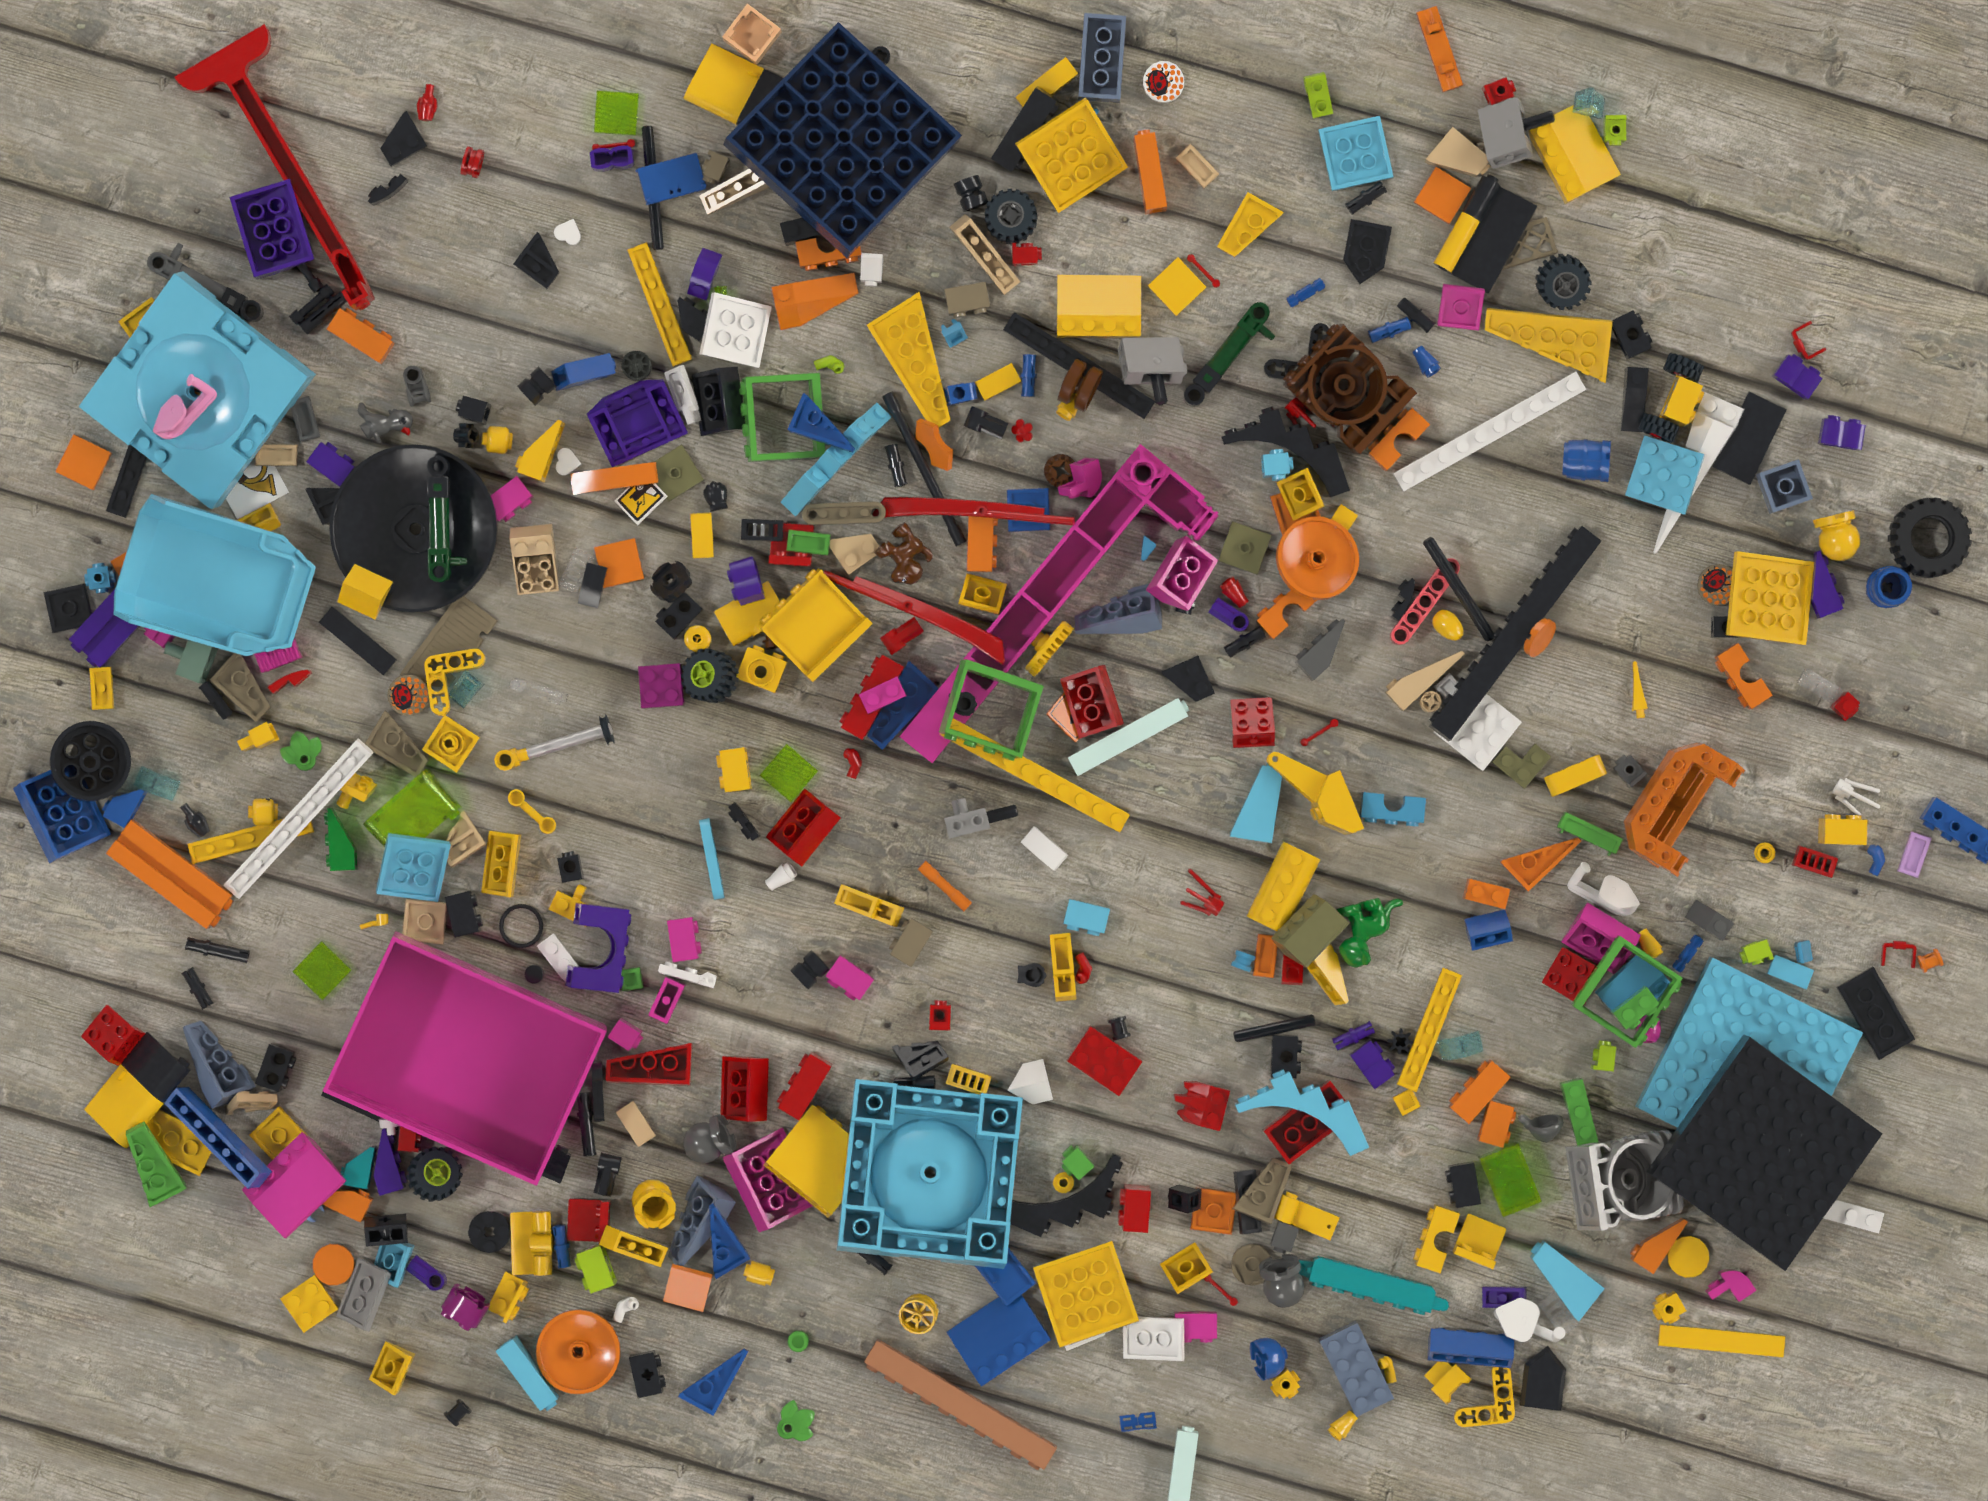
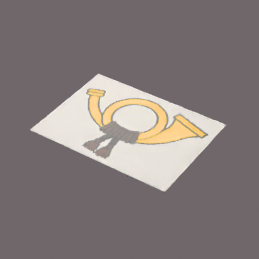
[226,457,289,519]

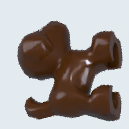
[874,522,933,585]

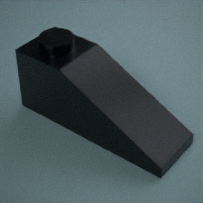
[1621,367,1649,432]
[542,1145,571,1184]

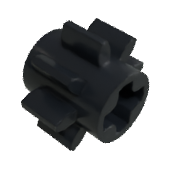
[453,423,479,448]
[1387,1028,1413,1055]

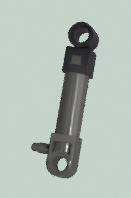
[147,243,264,323]

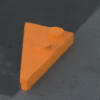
[1500,837,1581,892]

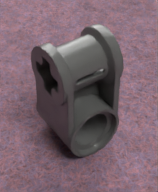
[403,366,431,407]

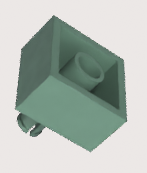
[164,640,219,684]

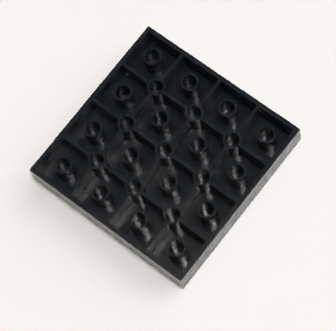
[1646,1035,1883,1271]

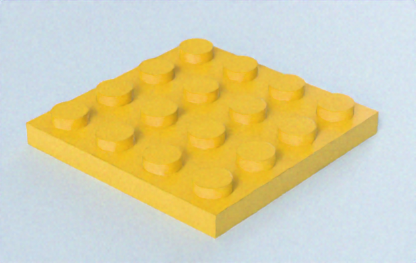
[1015,98,1128,213]
[1726,551,1814,645]
[1033,1241,1139,1348]

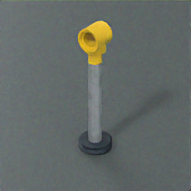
[494,714,615,771]

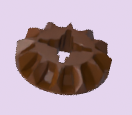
[1044,454,1075,487]

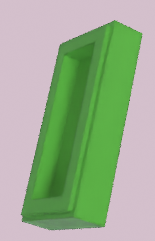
[786,530,831,556]

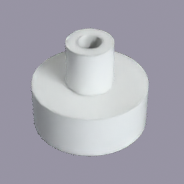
[379,1118,400,1135]

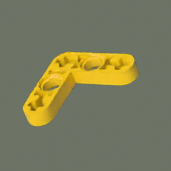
[424,649,486,716]
[1454,1367,1515,1427]

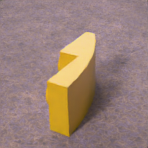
[690,512,714,558]

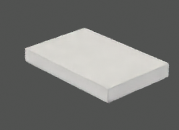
[1123,1317,1184,1361]

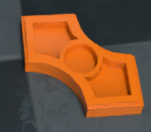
[915,419,953,471]

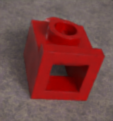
[1482,77,1516,105]
[1012,243,1042,266]
[1830,692,1860,721]
[929,1000,951,1031]
[398,1126,422,1153]

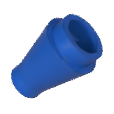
[1412,346,1441,378]

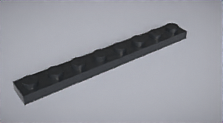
[1003,312,1155,419]

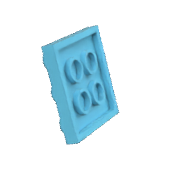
[1318,116,1394,191]
[1625,435,1705,515]
[376,833,451,902]

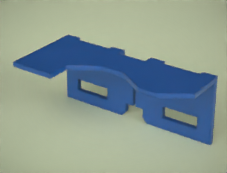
[1119,1412,1157,1432]

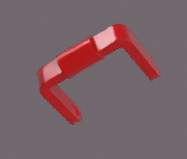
[1791,321,1826,360]
[1881,941,1917,968]

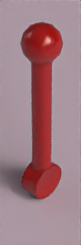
[592,139,635,150]
[1187,254,1220,288]
[1300,719,1339,746]
[1203,1275,1238,1306]

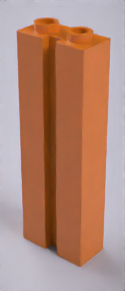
[106,820,234,929]

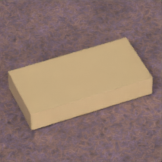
[1175,144,1219,189]
[255,445,298,466]
[616,1100,656,1147]

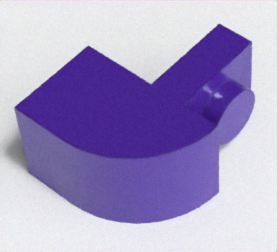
[687,248,722,301]

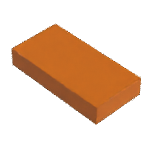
[1253,934,1278,978]

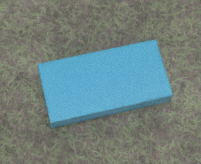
[1767,954,1814,990]

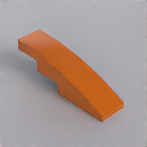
[570,462,659,494]

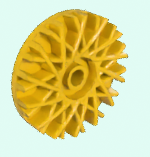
[1025,621,1074,677]

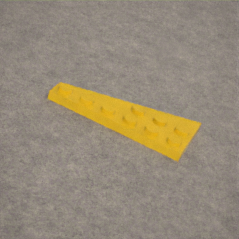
[866,292,951,428]
[1485,308,1613,383]

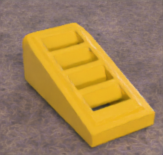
[946,1064,992,1094]

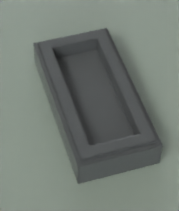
[291,396,321,442]

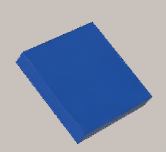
[1007,488,1050,532]

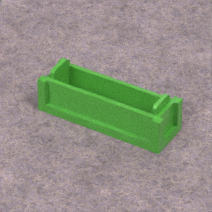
[1557,812,1623,856]

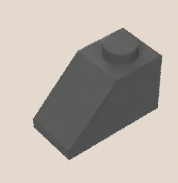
[1685,900,1734,941]

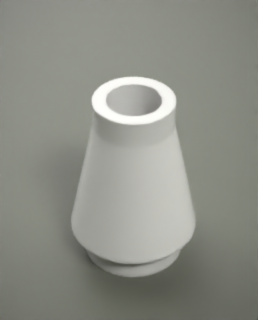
[765,862,797,891]

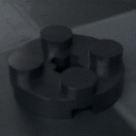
[650,561,692,603]
[468,1211,510,1253]

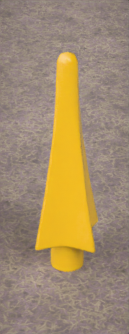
[1632,661,1648,719]

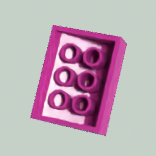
[722,1127,813,1232]
[242,1132,346,1239]

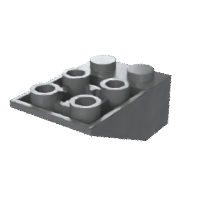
[1295,619,1345,681]

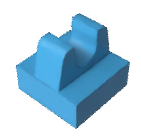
[941,319,968,348]

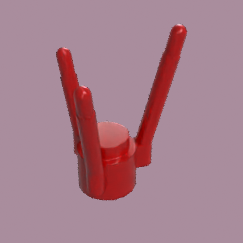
[1285,397,1334,428]
[1180,869,1225,916]

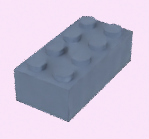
[1078,13,1126,103]
[1319,1321,1394,1417]

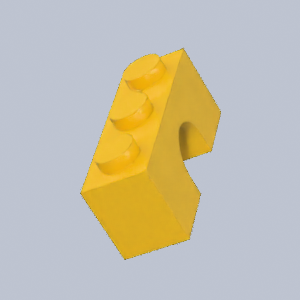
[1413,1204,1460,1274]

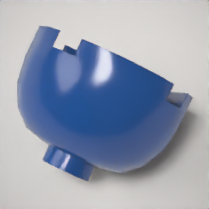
[1250,1338,1288,1381]

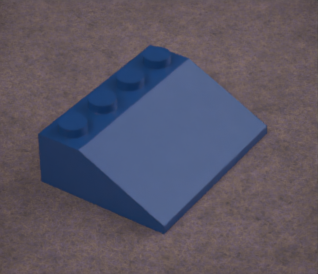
[13,766,111,864]
[947,1295,1051,1387]

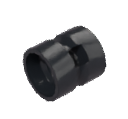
[954,175,988,212]
[517,366,557,406]
[790,950,830,990]

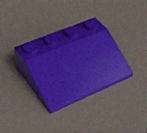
[229,179,315,280]

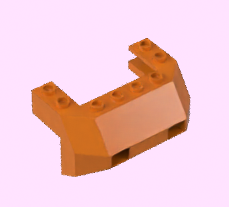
[1624,742,1746,877]

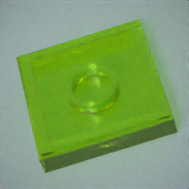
[594,90,639,136]
[760,744,818,802]
[292,941,352,1000]

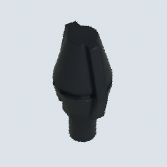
[180,803,210,838]

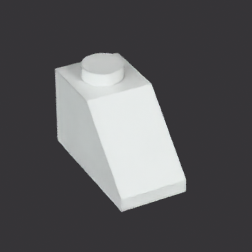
[860,253,883,287]

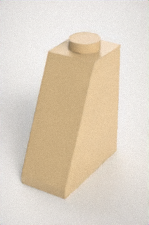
[1424,127,1491,177]

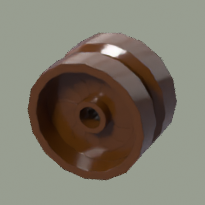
[1057,359,1103,412]

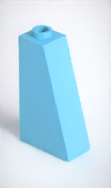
[1230,763,1282,843]
[1530,1241,1605,1321]
[496,1335,559,1411]

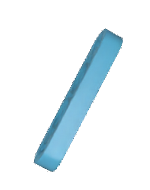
[699,818,725,900]

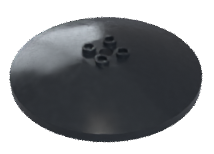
[329,444,498,613]

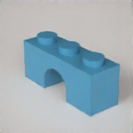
[1360,792,1426,827]

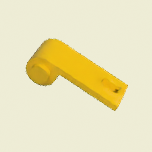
[1274,1191,1340,1241]

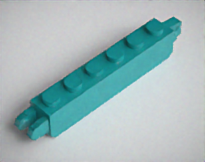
[1299,1256,1449,1315]

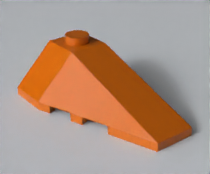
[772,273,858,330]

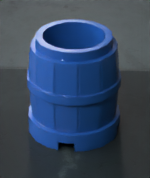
[1562,439,1611,482]
[1866,566,1912,608]

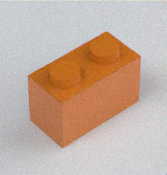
[1463,878,1510,909]
[1477,1100,1516,1148]

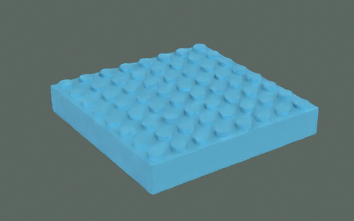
[1635,957,1863,1127]

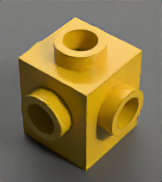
[1652,1291,1687,1324]
[1270,1367,1301,1399]

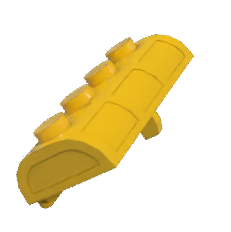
[1247,841,1320,931]

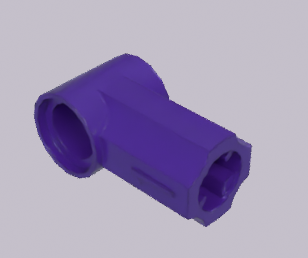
[1208,598,1249,632]
[405,1255,447,1291]

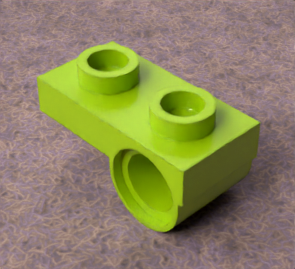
[1303,72,1333,118]

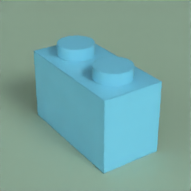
[1063,899,1110,936]

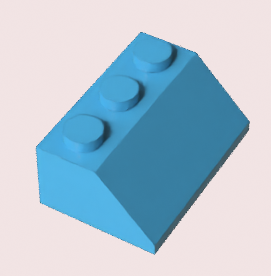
[1595,955,1669,1012]

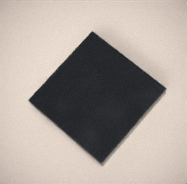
[43,583,92,633]

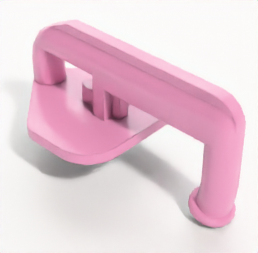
[153,374,217,439]

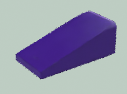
[1482,1286,1527,1308]

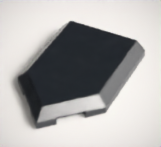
[1343,219,1392,285]
[1519,1346,1566,1411]

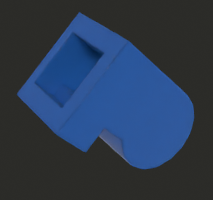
[943,382,978,406]

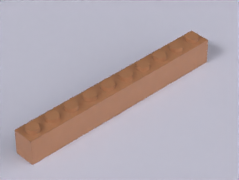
[864,1338,1057,1470]

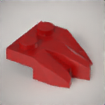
[1174,1081,1230,1131]

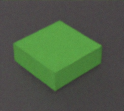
[621,967,643,991]

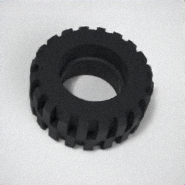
[1888,497,1972,578]

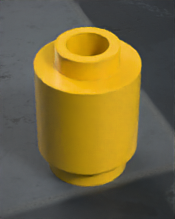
[743,1261,775,1286]

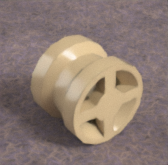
[1419,691,1442,712]

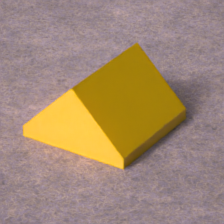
[1276,468,1324,521]
[337,564,393,620]
[958,573,1007,615]
[1160,1242,1213,1294]
[369,1341,415,1396]

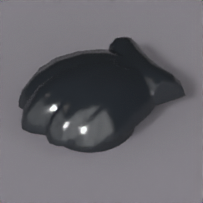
[703,481,728,512]
[948,692,977,716]
[1017,963,1047,987]

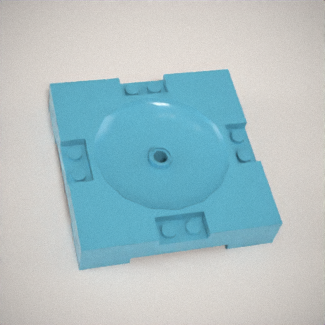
[79,271,316,510]
[836,1079,1023,1269]

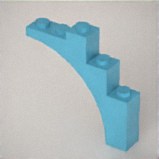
[781,403,892,517]
[1235,1069,1370,1156]

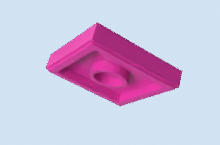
[1437,284,1485,331]

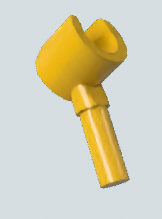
[360,914,388,930]

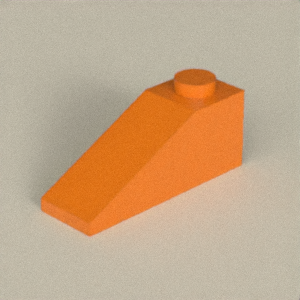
[322,1188,374,1223]
[1630,1218,1688,1274]

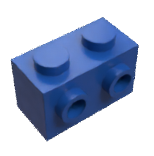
[1464,910,1513,951]

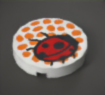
[1143,61,1184,103]

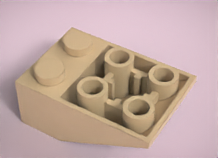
[509,524,559,595]

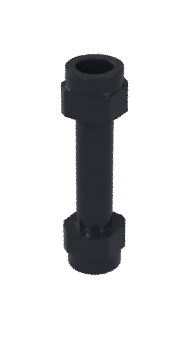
[297,263,324,294]
[289,284,335,325]

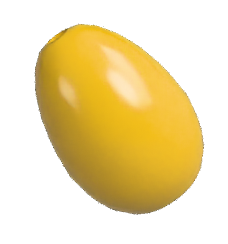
[1432,609,1464,641]

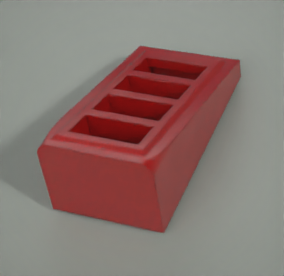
[1792,846,1838,878]

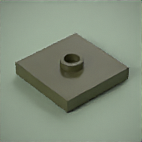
[654,444,704,502]
[1218,521,1271,575]

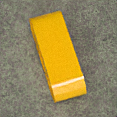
[1544,754,1607,797]

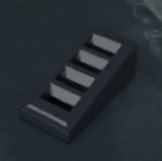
[741,519,784,541]

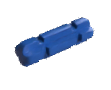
[1286,278,1325,307]
[1672,935,1704,973]

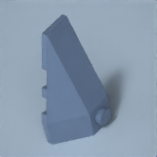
[1075,584,1162,634]
[183,1021,256,1109]
[668,1176,736,1266]

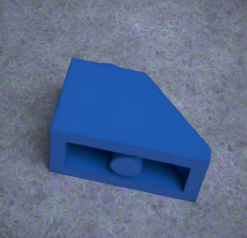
[102,789,148,828]

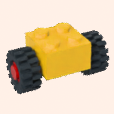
[1638,353,1704,443]

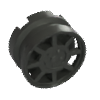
[621,351,652,381]

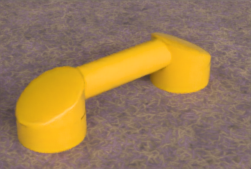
[508,789,556,834]

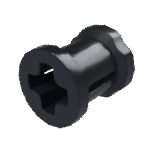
[1108,1016,1131,1041]
[444,1399,472,1427]

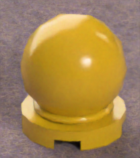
[1813,510,1860,561]
[631,1179,676,1229]

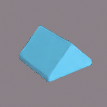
[374,1243,414,1288]

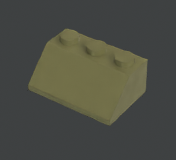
[1271,894,1350,968]

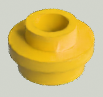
[1754,842,1775,863]
[1053,1172,1074,1193]

